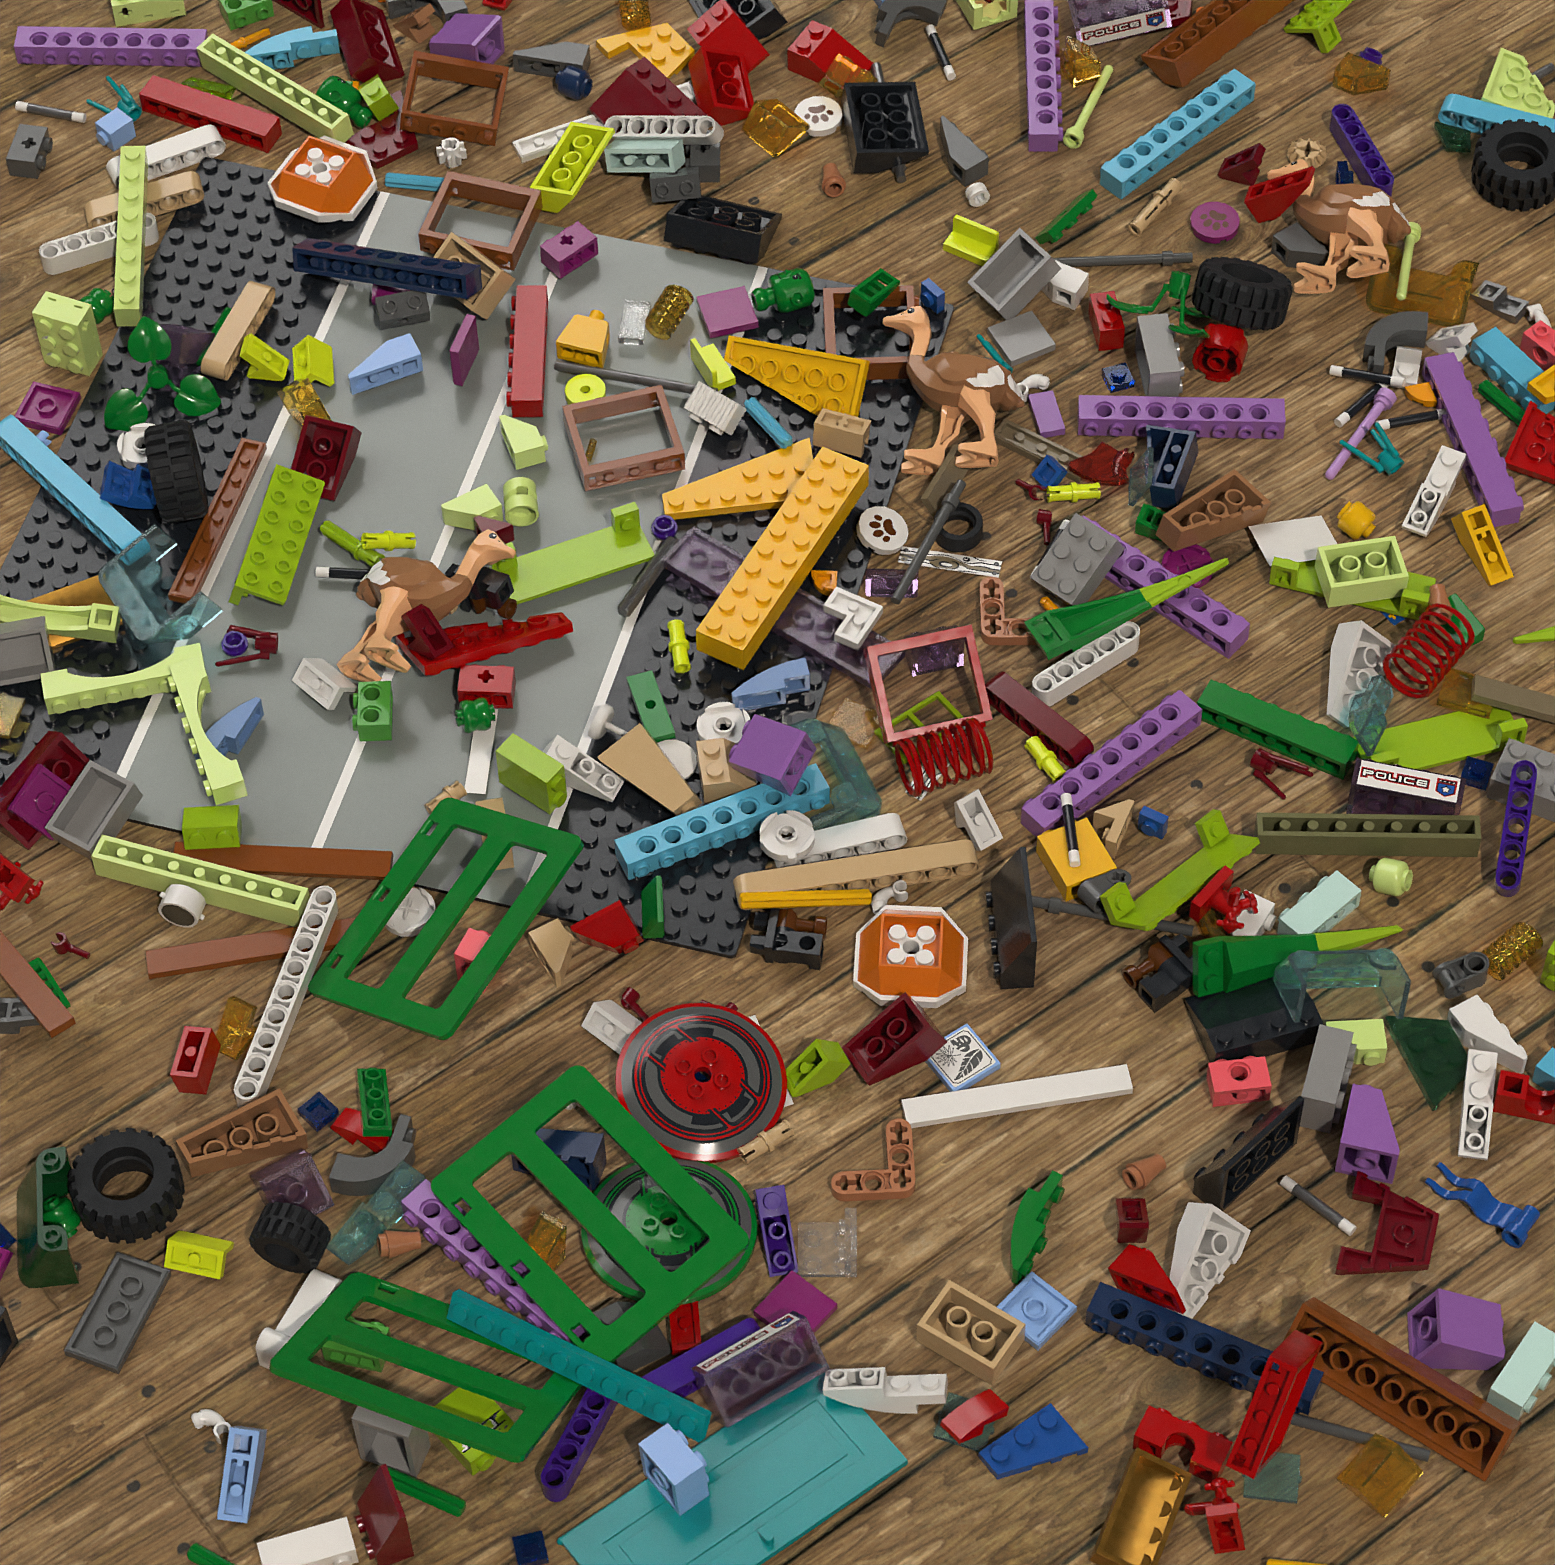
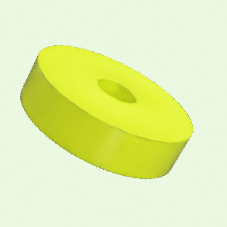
[565,374,606,405]

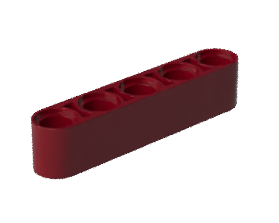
[985,671,1094,768]

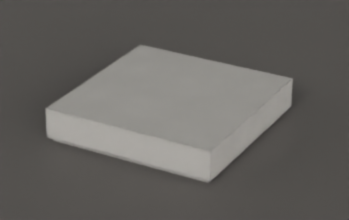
[987,310,1056,367]

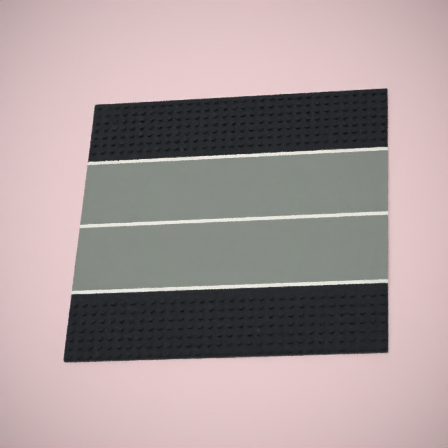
[0,157,954,959]

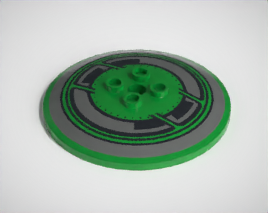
[581,1158,757,1305]

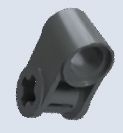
[1077,869,1131,914]
[1432,951,1489,999]

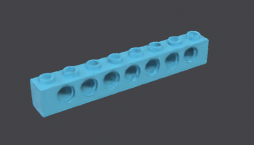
[1100,69,1256,200]
[614,763,830,880]

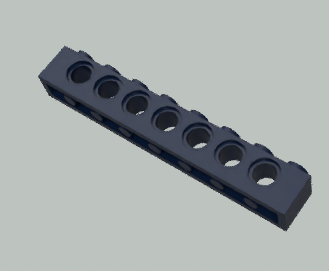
[292,238,482,299]
[1085,1282,1324,1415]

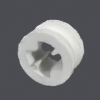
[965,182,990,207]

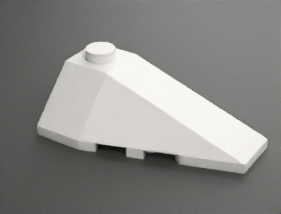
[1327,620,1395,728]
[1167,1202,1251,1319]

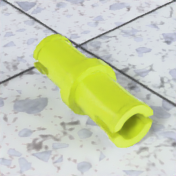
[1046,482,1101,503]
[361,530,416,551]
[667,619,691,673]
[1024,736,1066,783]

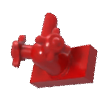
[0,853,44,911]
[1189,866,1258,934]
[1184,1477,1245,1554]

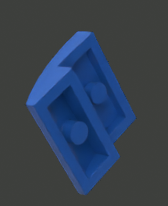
[99,461,156,509]

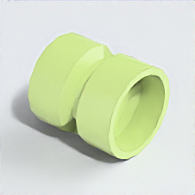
[503,477,539,527]

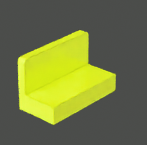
[943,215,999,266]
[292,335,334,390]
[690,338,736,391]
[164,1230,234,1279]

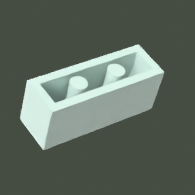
[604,139,686,172]
[1277,870,1362,935]
[1487,1322,1555,1420]

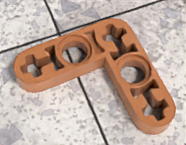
[979,576,1037,645]
[831,1118,915,1201]

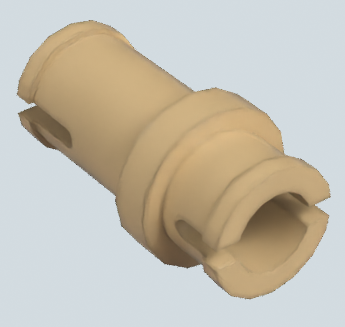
[424,780,467,815]

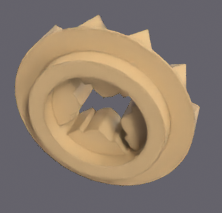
[1287,137,1327,168]

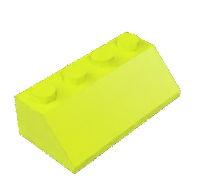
[530,122,615,213]

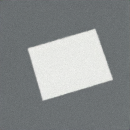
[1248,516,1337,566]

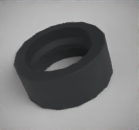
[934,502,983,553]

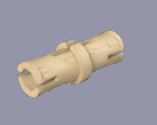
[737,1119,795,1165]

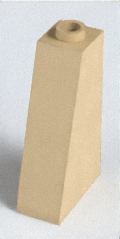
[598,723,702,816]

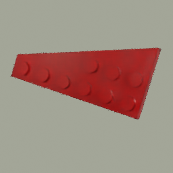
[1505,400,1555,485]
[395,612,573,676]

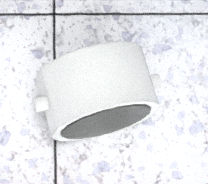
[158,884,206,927]

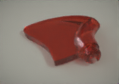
[1068,442,1135,486]

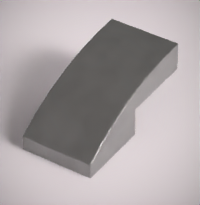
[1472,280,1529,324]

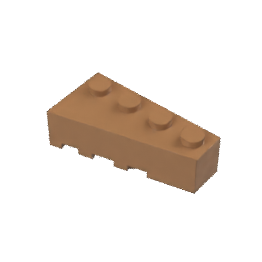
[1156,469,1271,551]
[176,1088,308,1178]

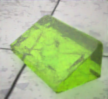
[181,77,236,100]

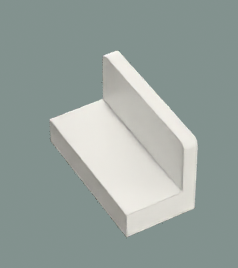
[292,658,358,710]
[581,1000,642,1055]

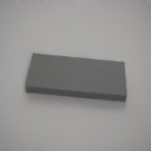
[64,1252,171,1374]

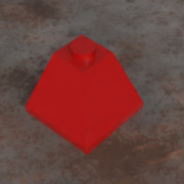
[570,900,644,954]

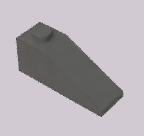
[513,42,591,78]

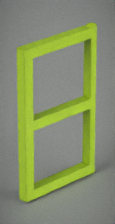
[874,691,964,764]

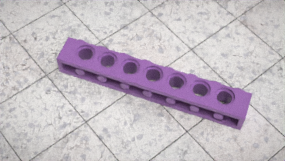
[1024,0,1063,152]
[14,26,208,67]
[1078,395,1285,439]
[1082,515,1250,659]
[1021,690,1202,838]
[401,1179,589,1345]

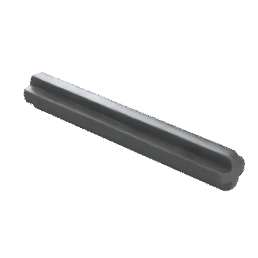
[617,536,679,617]

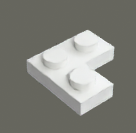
[824,587,883,650]

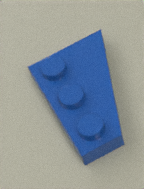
[978,1403,1088,1480]

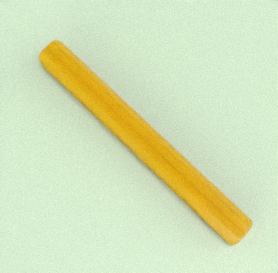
[738,889,872,909]

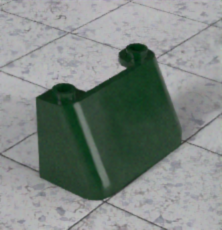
[17,1146,79,1288]

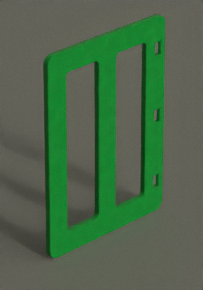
[308,798,584,1040]
[431,1065,749,1363]
[269,1272,582,1463]

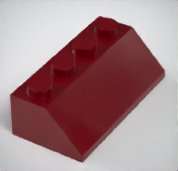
[330,0,405,83]
[0,731,90,850]

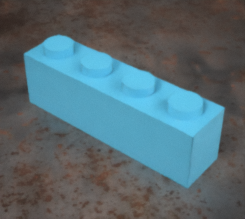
[1469,327,1555,414]

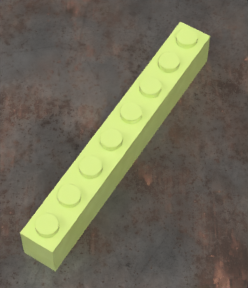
[196,34,354,143]
[114,146,148,326]
[91,834,310,927]

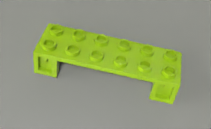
[1283,0,1353,53]
[228,464,325,605]
[489,502,654,605]
[1269,557,1436,620]
[1353,704,1528,771]
[1099,809,1260,931]

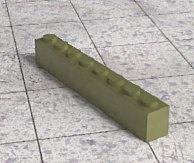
[1254,813,1481,857]

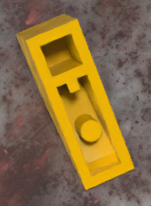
[1451,504,1514,586]

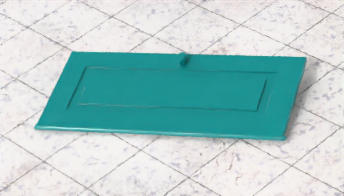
[557,1361,908,1565]

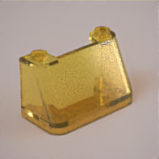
[1366,243,1479,327]

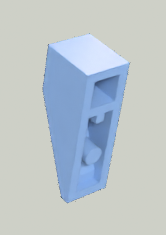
[348,333,423,395]
[217,1426,267,1523]

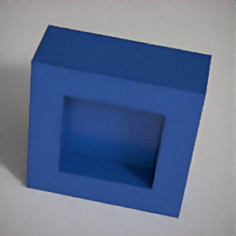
[920,278,945,314]
[1032,455,1068,489]
[1137,806,1169,840]

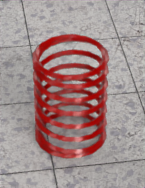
[1383,603,1475,699]
[895,717,994,797]

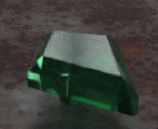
[1434,122,1471,152]

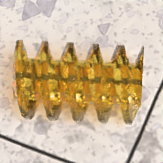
[618,0,652,31]
[645,285,694,340]
[1481,922,1543,981]

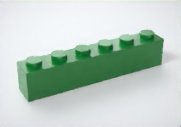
[1197,679,1359,780]

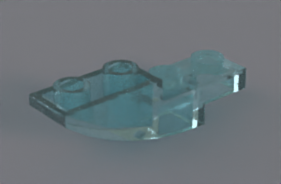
[1348,674,1394,757]
[326,1160,426,1265]

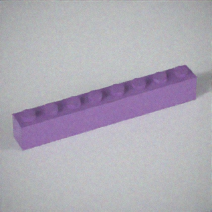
[1422,352,1524,527]

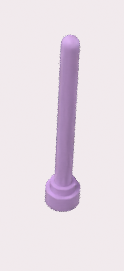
[1325,387,1397,480]

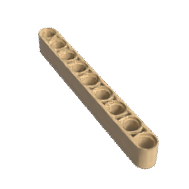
[733,840,980,910]

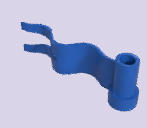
[1425,1162,1540,1248]

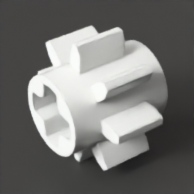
[436,137,467,168]

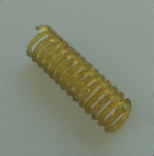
[585,438,597,462]

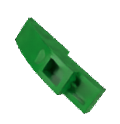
[1010,1170,1065,1285]

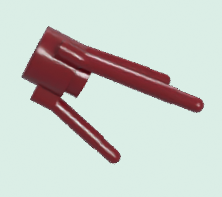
[215,625,279,667]
[1250,748,1313,800]

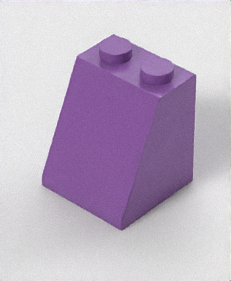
[429,13,505,64]
[728,714,816,796]
[1335,1084,1400,1184]
[1407,1288,1505,1370]

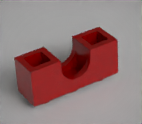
[1493,1070,1555,1125]
[1132,1406,1233,1483]

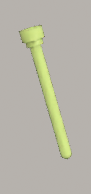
[1063,65,1113,149]
[1396,222,1421,301]

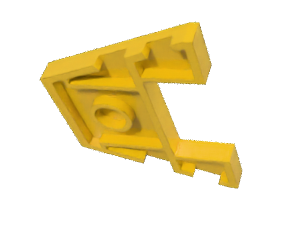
[596,23,695,79]

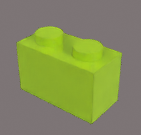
[182,805,242,850]

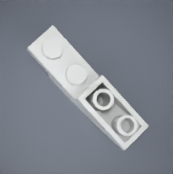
[1402,445,1466,537]
[1458,1049,1498,1161]
[823,1367,948,1414]

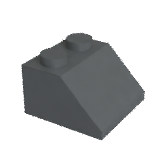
[594,1301,672,1372]

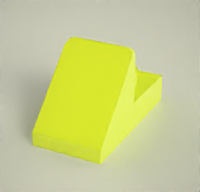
[239,333,290,381]

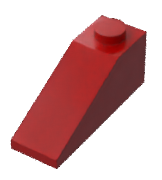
[1244,166,1315,223]
[1108,1244,1186,1314]

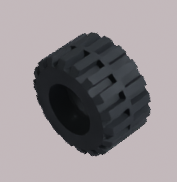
[249,1202,331,1274]

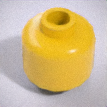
[1336,501,1376,540]

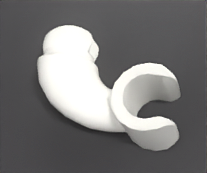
[1526,303,1551,327]
[1017,374,1050,402]
[871,880,908,914]
[191,1409,231,1444]

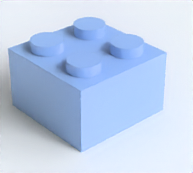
[638,1423,709,1516]

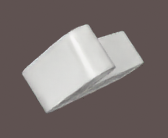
[256,1269,342,1369]

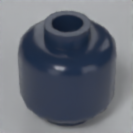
[555,65,593,100]

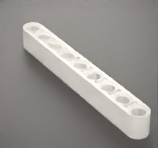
[234,886,338,1108]

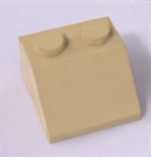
[696,738,757,804]

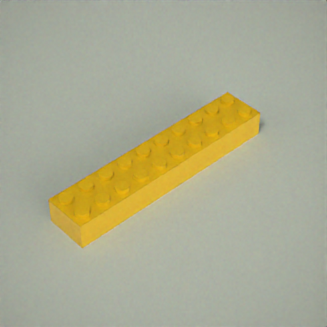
[696,446,869,670]

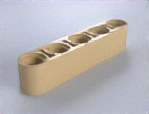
[84,171,204,229]
[201,281,276,381]

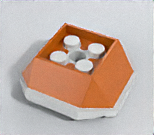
[267,135,377,223]
[853,905,968,1008]

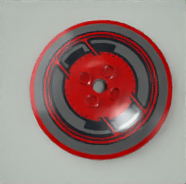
[615,1003,787,1163]

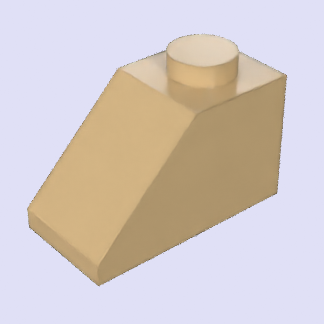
[528,918,574,988]

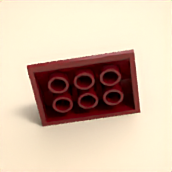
[589,56,707,148]

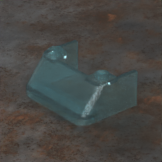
[98,524,223,644]
[788,718,882,831]
[1273,948,1411,1022]

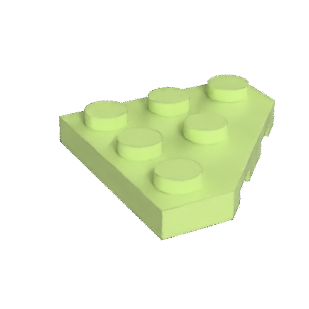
[1481,48,1555,118]

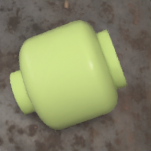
[1369,858,1413,896]

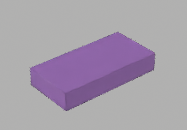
[1028,390,1065,438]

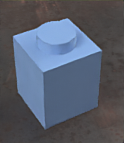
[95,108,136,151]

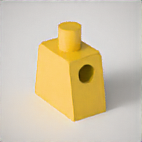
[556,310,610,368]

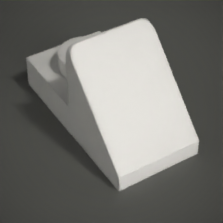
[1425,322,1478,362]
[1391,346,1422,389]
[954,789,1003,851]

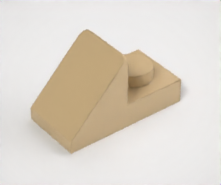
[1093,799,1134,859]

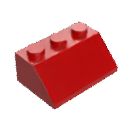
[688,47,756,126]

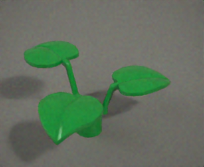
[1106,271,1211,339]
[104,316,221,431]

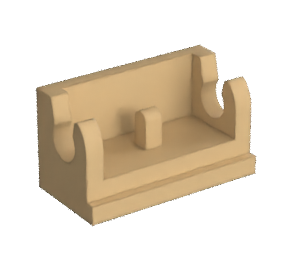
[813,408,871,457]

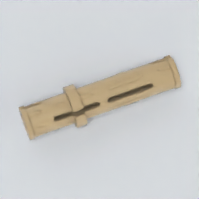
[1128,178,1182,236]

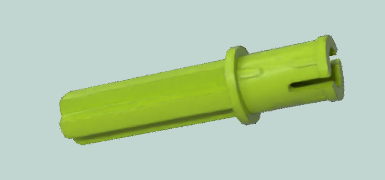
[320,520,385,567]

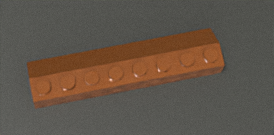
[1141,0,1295,87]
[1283,1297,1522,1482]

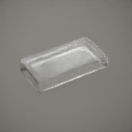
[618,300,651,345]

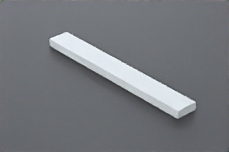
[512,82,697,163]
[901,1064,1133,1128]

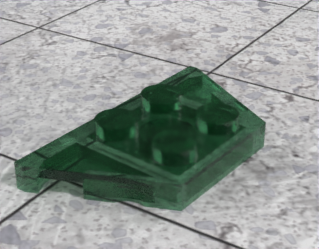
[1384,1016,1467,1111]

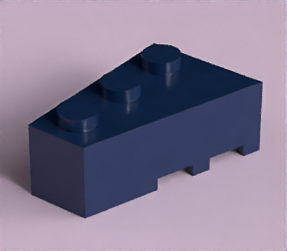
[1146,425,1199,509]
[511,1128,607,1191]

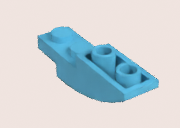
[245,26,340,70]

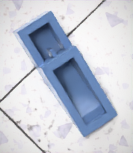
[732,657,810,711]
[194,697,264,760]

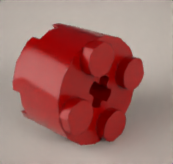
[1192,323,1249,382]

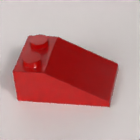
[687,0,770,74]
[787,20,873,93]

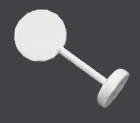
[588,703,697,779]

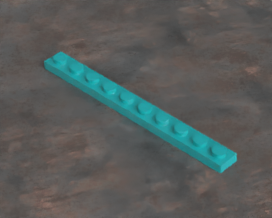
[447,1289,712,1443]

